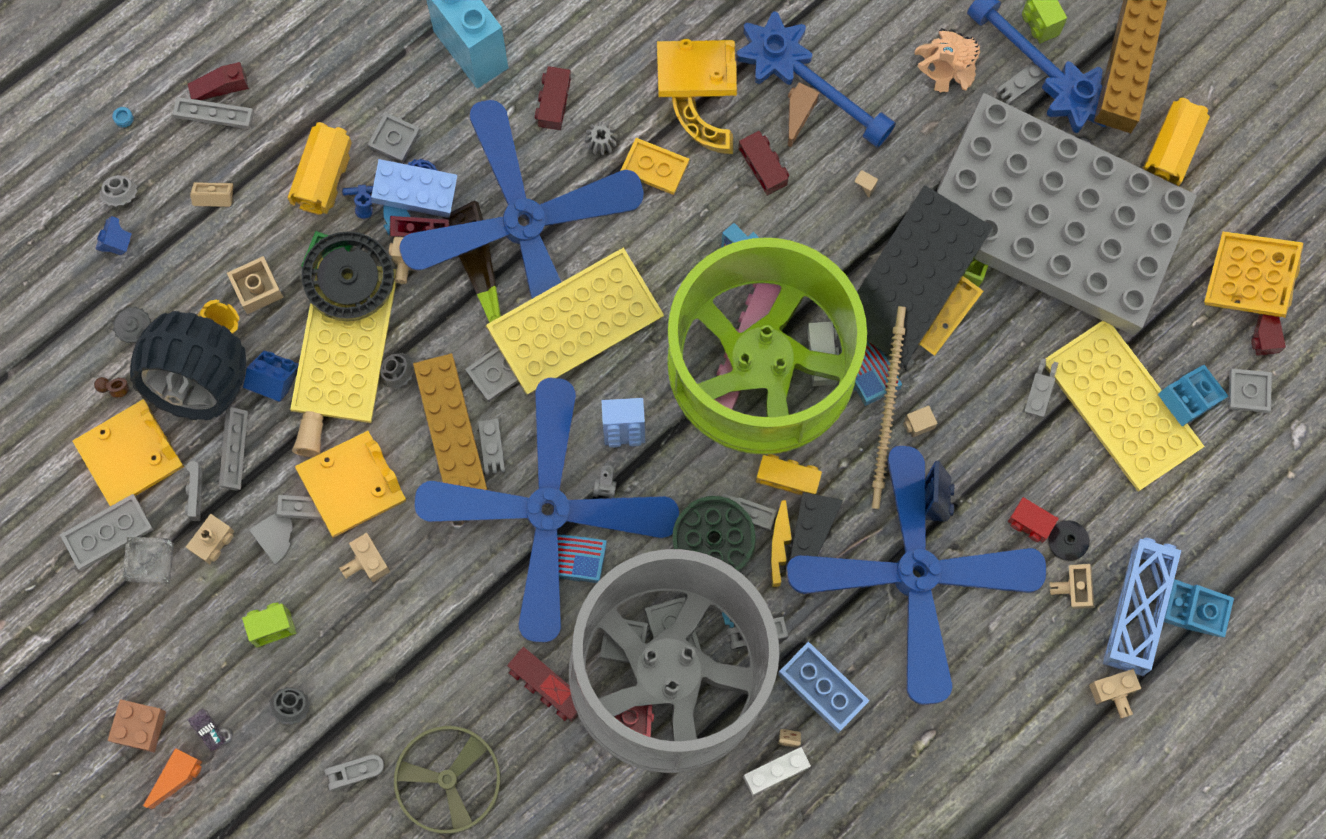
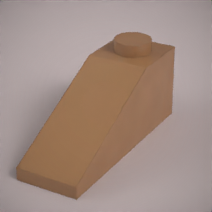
[788,82,820,147]

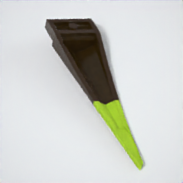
[442,200,501,323]

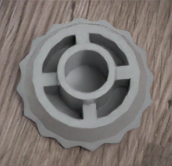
[99,175,138,207]

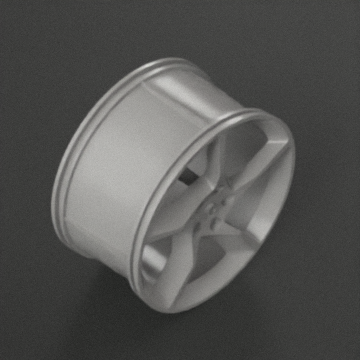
[569,549,779,773]

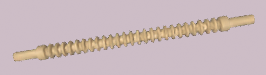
[872,306,906,509]

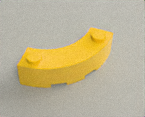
[672,97,733,154]

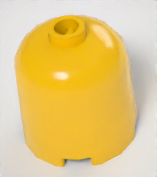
[197,300,240,334]

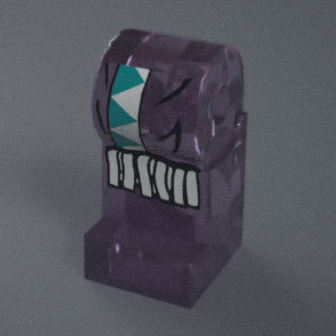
[187,709,226,752]

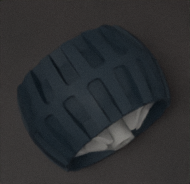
[130,311,246,421]

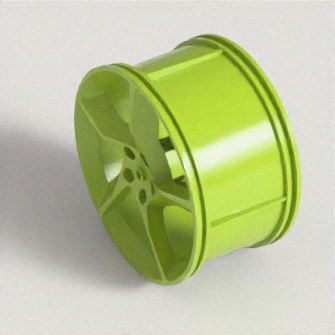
[667,238,867,455]

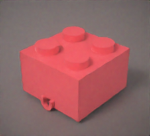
[611,693,654,737]

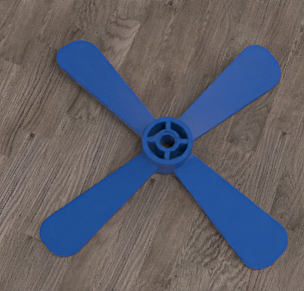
[399,100,644,299]
[415,378,679,642]
[786,446,1046,705]

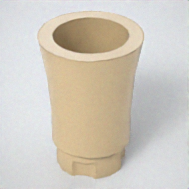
[292,411,323,458]

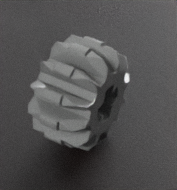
[584,121,618,155]

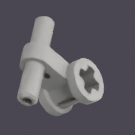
[593,461,617,498]

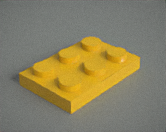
[620,138,690,195]

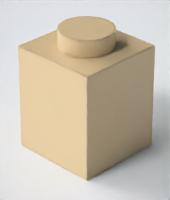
[904,406,938,437]

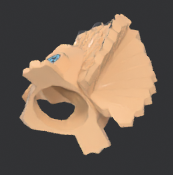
[914,28,980,93]

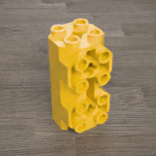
[1143,98,1210,186]
[287,122,352,215]

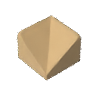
[855,170,878,198]

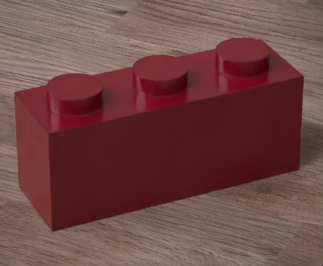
[535,66,571,130]
[738,131,789,196]

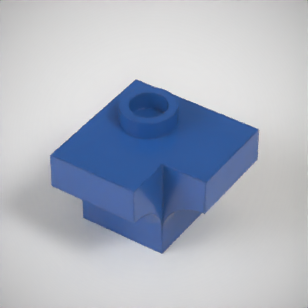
[95,216,132,255]

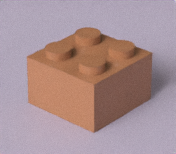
[108,699,166,753]

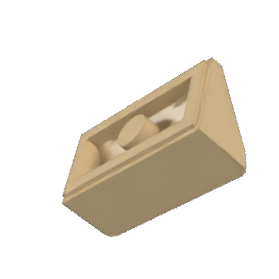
[190,182,233,207]

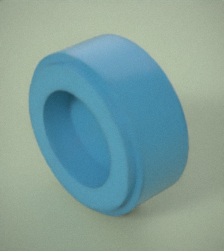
[112,107,134,127]

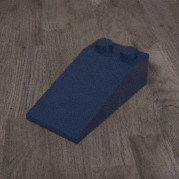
[925,461,955,522]

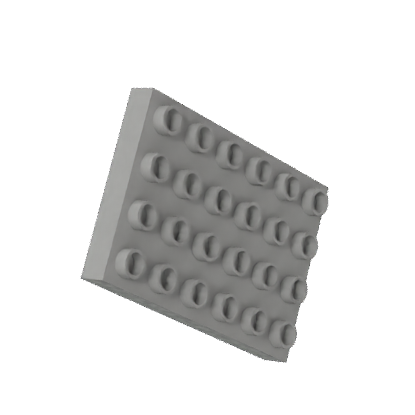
[937,93,1197,336]

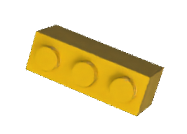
[756,454,822,495]

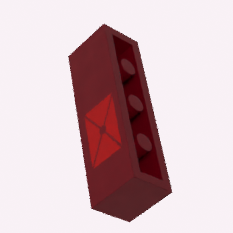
[507,646,578,722]

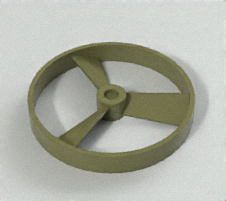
[394,726,501,834]

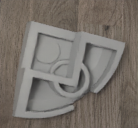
[250,512,293,565]

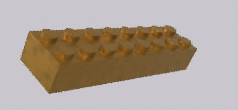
[1094,0,1167,134]
[413,353,488,490]

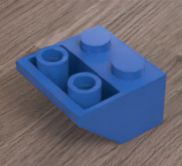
[243,351,299,402]

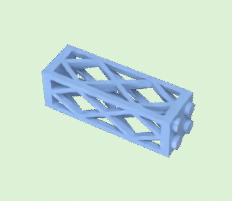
[1103,538,1181,676]

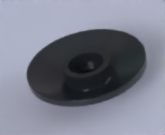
[1048,520,1090,561]

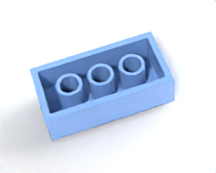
[371,159,457,218]
[601,398,645,448]
[778,642,869,734]

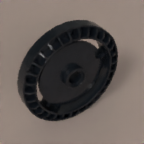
[302,231,394,321]

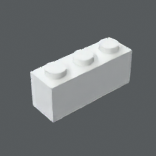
[807,322,839,386]
[743,747,811,796]

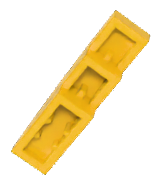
[770,500,792,587]

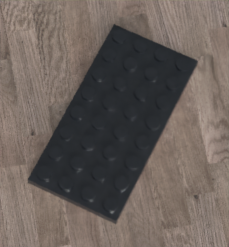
[857,185,994,365]

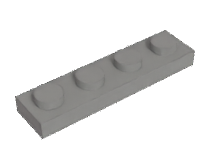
[172,97,254,129]
[219,407,248,491]

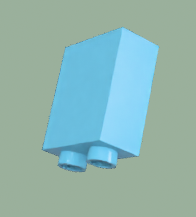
[426,0,509,89]

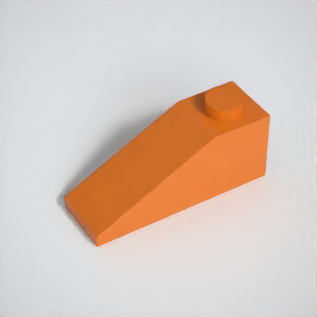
[143,748,202,809]

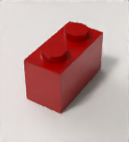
[1007,497,1059,543]

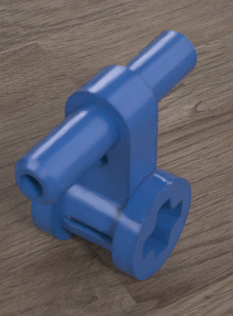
[342,184,373,219]

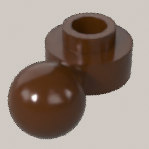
[94,377,129,397]

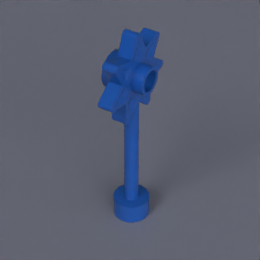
[967,0,1106,133]
[736,11,896,148]

